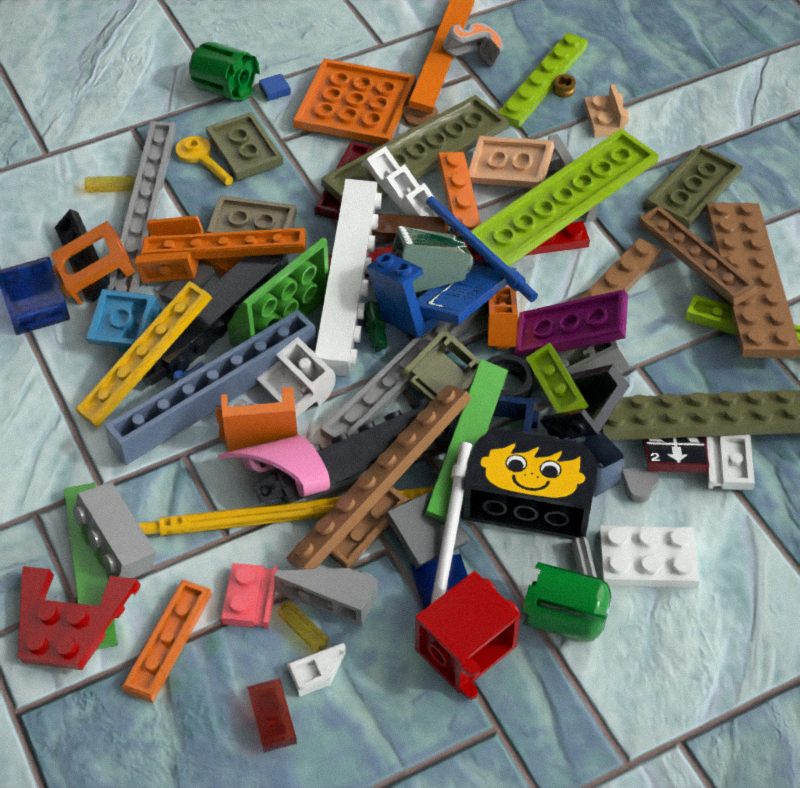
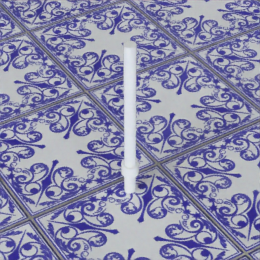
[430,442,472,605]

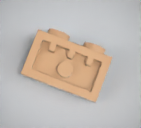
[584,84,629,138]

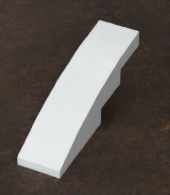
[363,146,451,232]

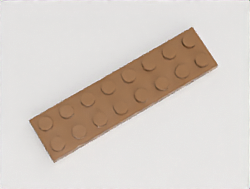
[705,202,800,358]

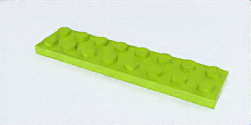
[471,129,659,266]

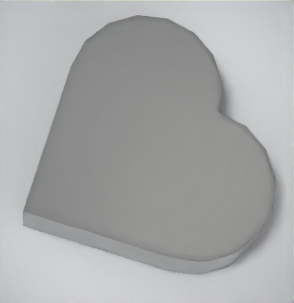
[621,467,660,503]

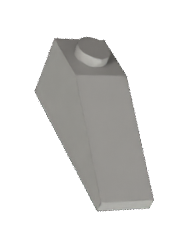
[538,340,631,389]
[274,568,379,627]

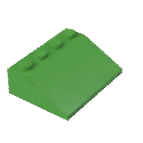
[227,237,329,347]

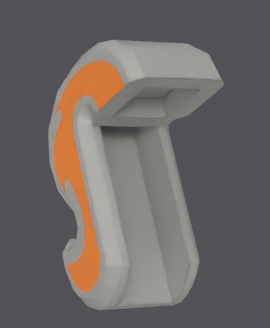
[443,22,504,66]

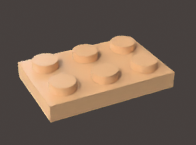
[468,136,554,188]

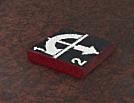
[643,437,710,473]

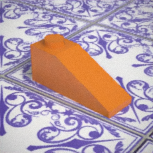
[487,286,518,349]

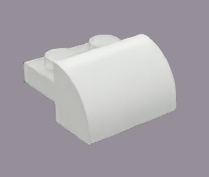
[257,337,336,418]

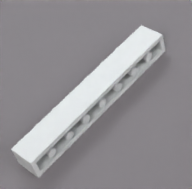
[315,179,382,377]

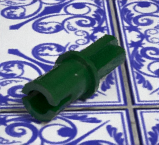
[364,301,388,352]

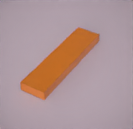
[122,579,212,703]

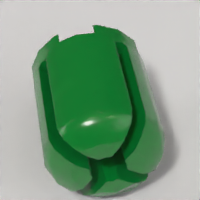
[189,42,260,101]
[522,562,612,642]

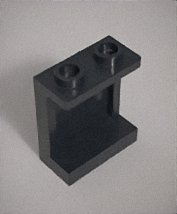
[540,364,630,440]

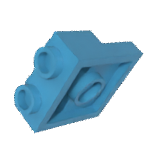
[86,289,163,353]

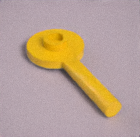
[176,136,234,186]

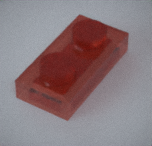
[247,678,297,753]

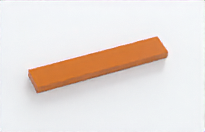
[141,228,306,259]

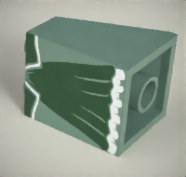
[391,226,473,293]

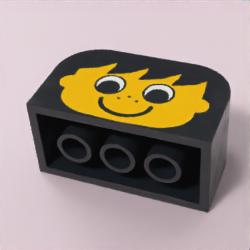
[463,430,597,539]

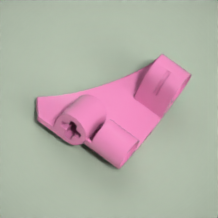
[218,435,330,497]

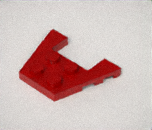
[18,566,141,670]

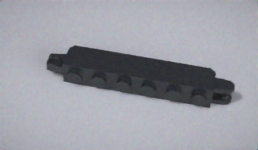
[141,254,288,386]
[253,398,461,503]

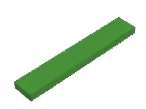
[424,359,508,523]
[64,482,118,650]

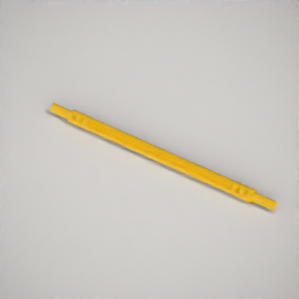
[138,486,434,536]

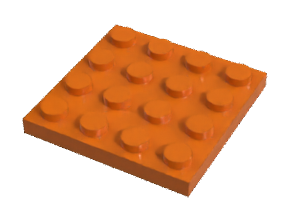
[293,58,416,145]

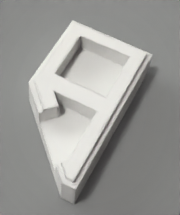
[287,643,346,697]

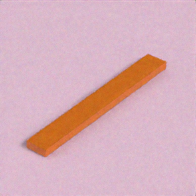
[408,0,475,114]

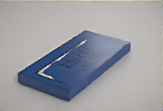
[417,259,516,325]

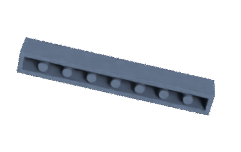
[104,310,316,465]

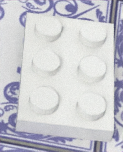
[599,526,700,588]

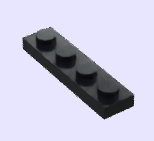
[54,209,110,302]

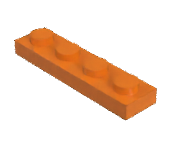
[437,152,481,236]

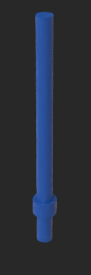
[426,196,538,302]

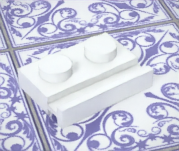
[705,435,755,490]

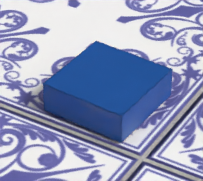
[259,74,291,101]

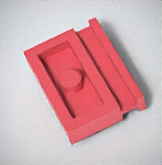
[221,563,278,629]

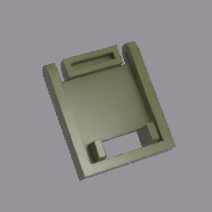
[400,329,480,402]

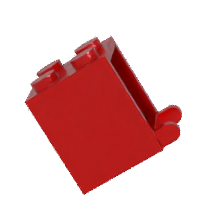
[415,570,521,700]

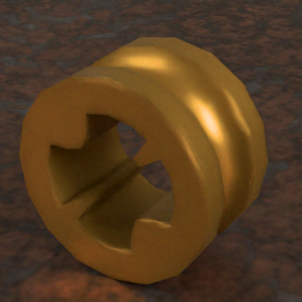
[553,74,576,98]

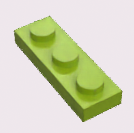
[526,343,589,414]

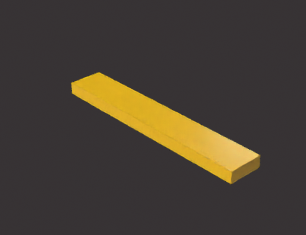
[75,281,212,428]

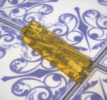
[84,175,136,193]
[278,600,329,653]

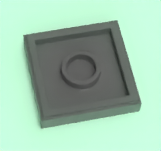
[385,491,470,569]

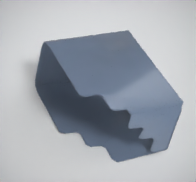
[563,433,624,497]

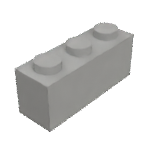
[73,482,156,578]

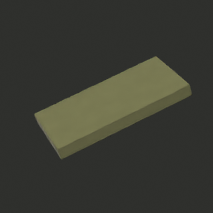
[643,145,743,229]

